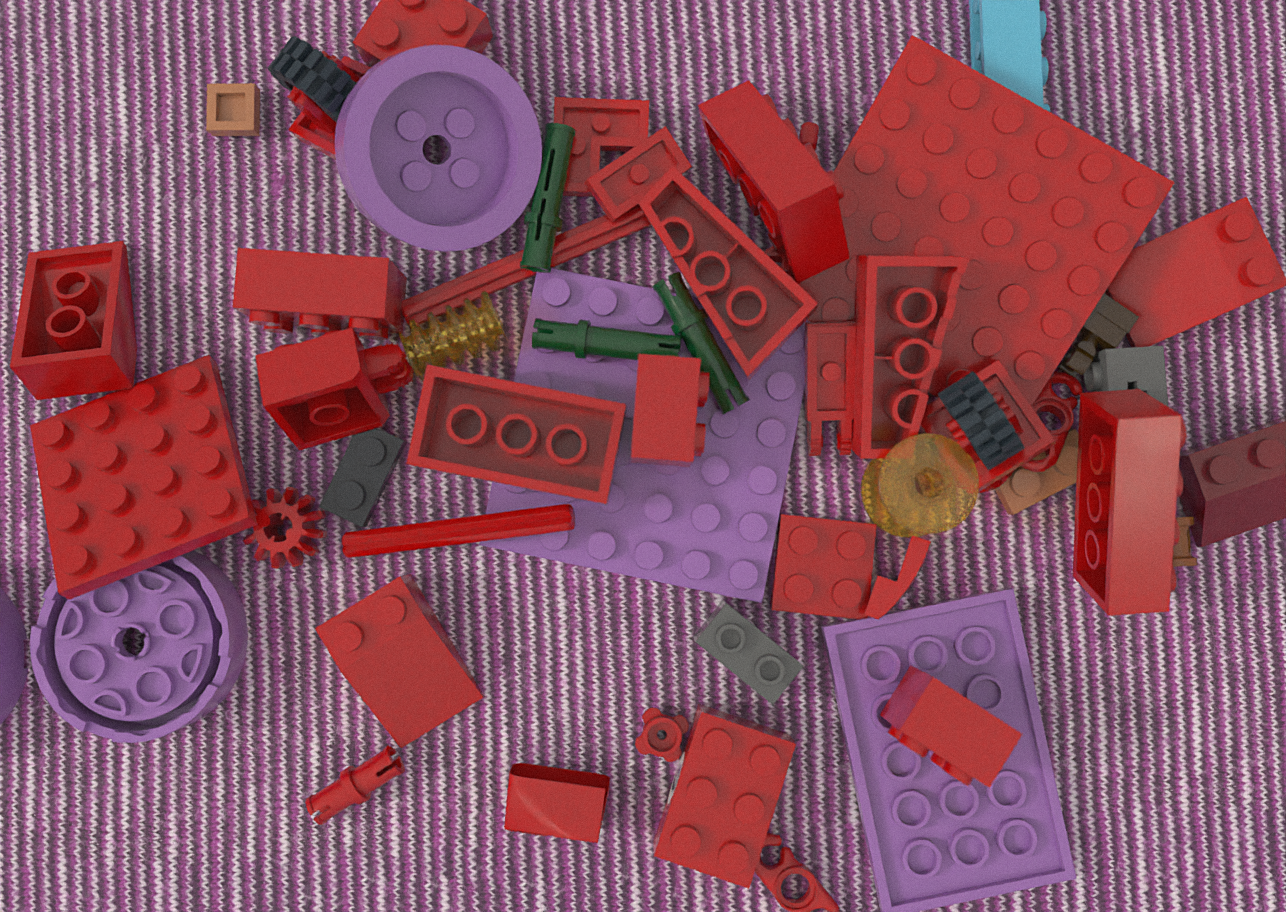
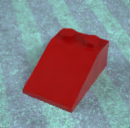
[1105,196,1286,348]
[10,241,137,400]
[315,574,484,748]

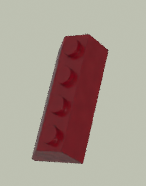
[1179,416,1286,547]

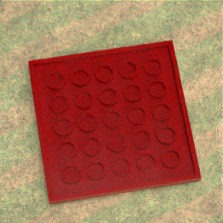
[779,35,1175,405]

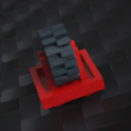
[267,36,371,160]
[921,360,1056,498]

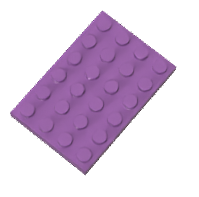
[821,588,1077,912]

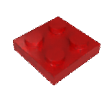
[770,514,877,619]

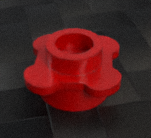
[635,707,689,762]

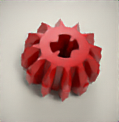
[242,487,327,569]

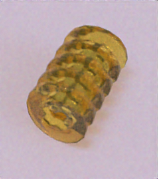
[399,290,508,381]

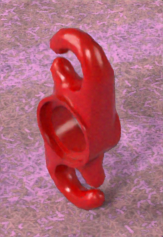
[1021,371,1083,472]
[755,833,840,912]

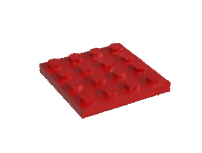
[30,354,258,600]

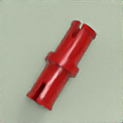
[305,745,405,825]

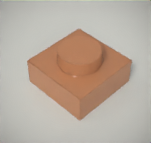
[206,83,260,136]

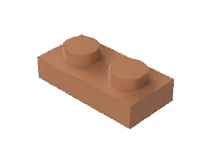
[995,429,1078,515]

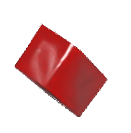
[504,763,610,843]

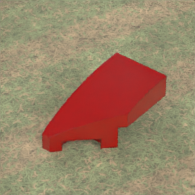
[864,535,932,620]

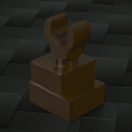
[1058,294,1139,377]

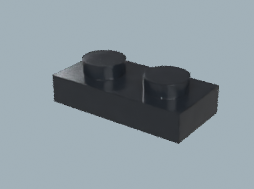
[319,428,407,527]

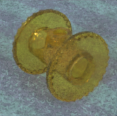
[860,433,979,538]

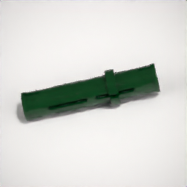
[520,123,576,273]
[652,272,750,415]
[532,318,682,360]

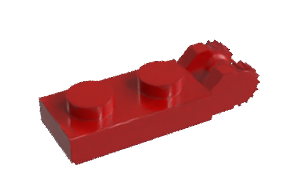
[805,321,857,456]

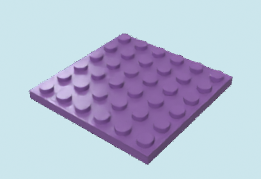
[479,268,810,603]

